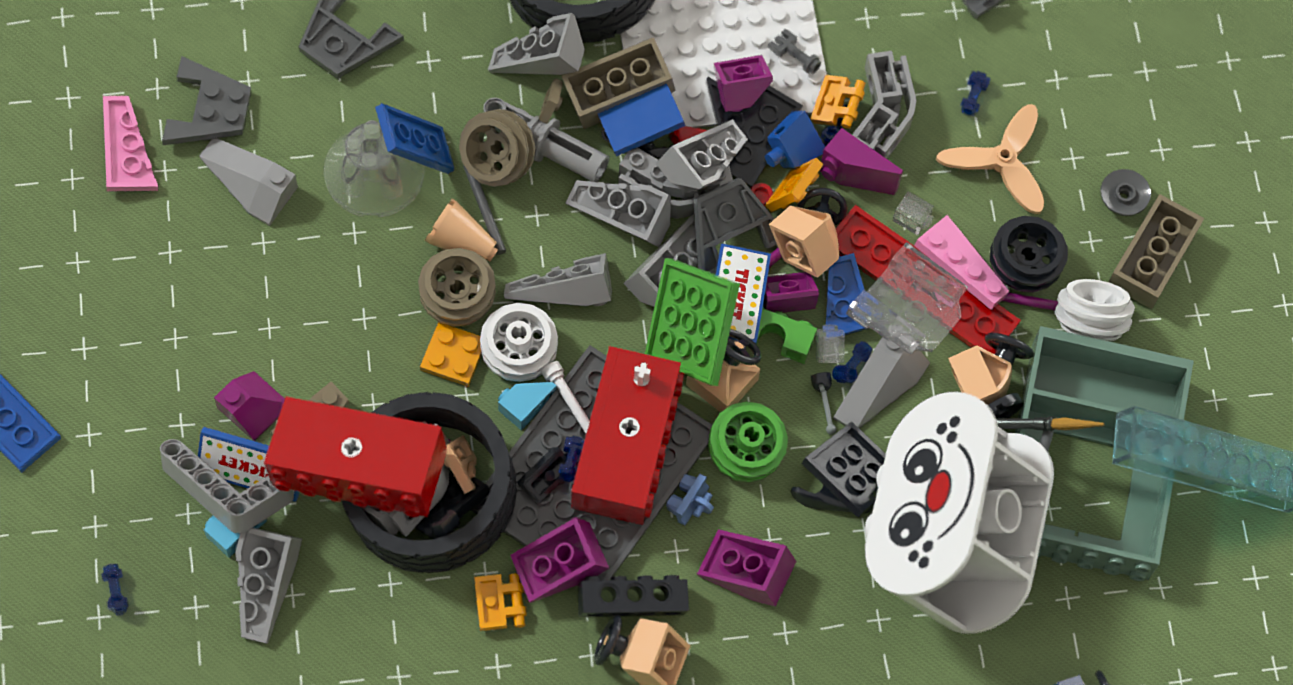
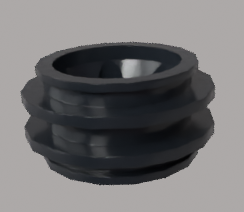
[990,216,1068,293]

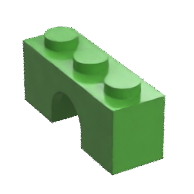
[756,307,817,364]

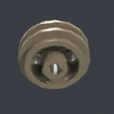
[459,109,535,187]
[418,248,496,327]

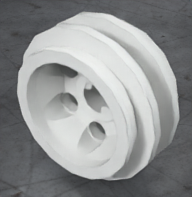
[1055,279,1135,341]
[480,303,558,382]

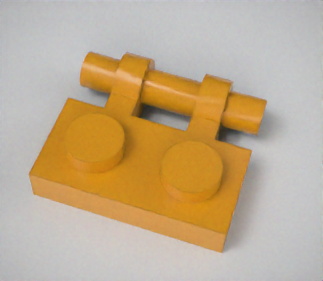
[810,75,866,129]
[474,573,527,631]

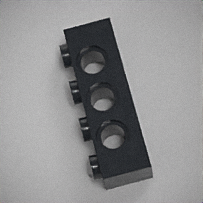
[577,575,689,617]

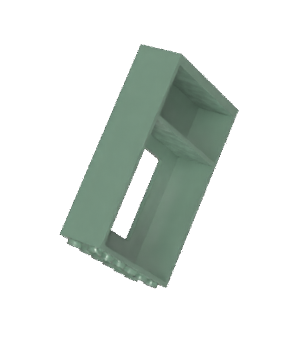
[1015,326,1194,581]

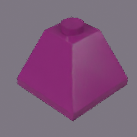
[713,55,773,112]
[214,371,285,441]

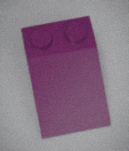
[819,128,903,195]
[510,517,610,603]
[697,529,797,607]

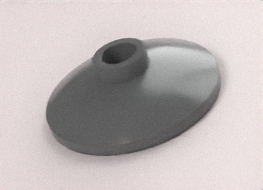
[1100,169,1151,216]

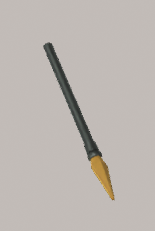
[902,416,1105,432]

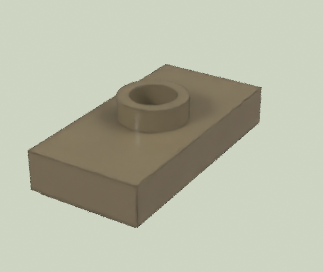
[539,78,563,124]

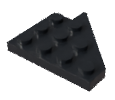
[706,76,803,188]

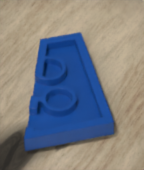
[825,253,875,340]

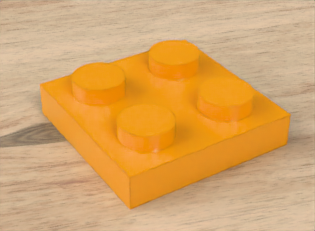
[765,158,823,212]
[420,322,482,387]

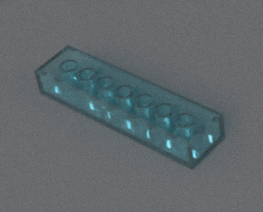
[1112,406,1293,513]

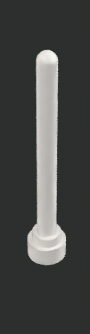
[541,361,590,434]

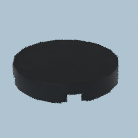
[987,393,1023,418]

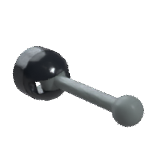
[810,372,836,435]

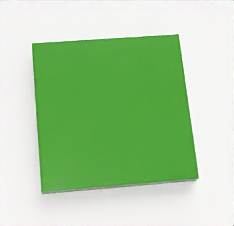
[645,258,740,386]

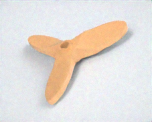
[936,104,1044,214]

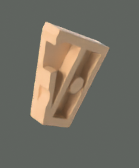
[444,435,476,494]

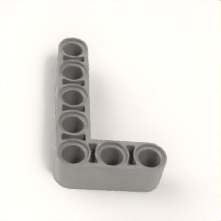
[160,439,294,533]

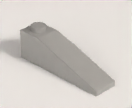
[488,13,585,75]
[656,120,747,189]
[199,138,298,226]
[566,180,671,247]
[624,213,698,307]
[504,253,612,306]
[833,327,930,429]
[236,528,302,643]

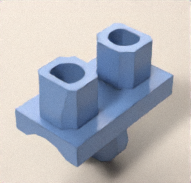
[666,474,714,526]

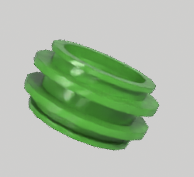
[708,401,788,482]

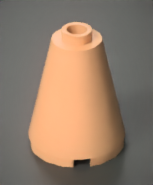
[425,199,498,262]

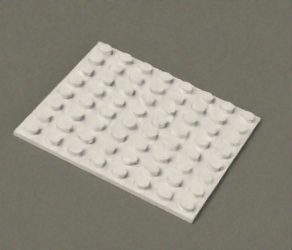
[620,0,827,128]

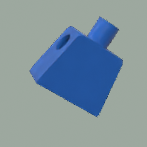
[765,111,825,168]

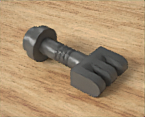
[768,29,821,74]

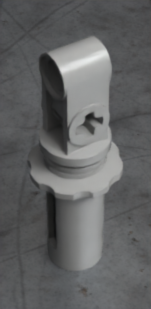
[483,98,610,182]

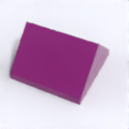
[763,272,819,313]

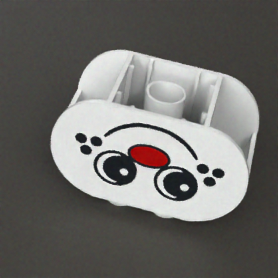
[865,392,1054,633]

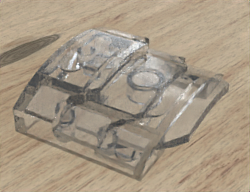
[846,242,968,355]

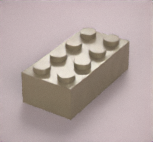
[562,37,676,129]
[1109,194,1204,309]

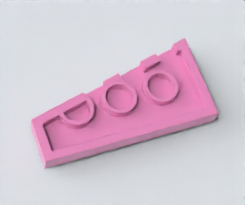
[103,96,158,191]
[914,215,1009,310]

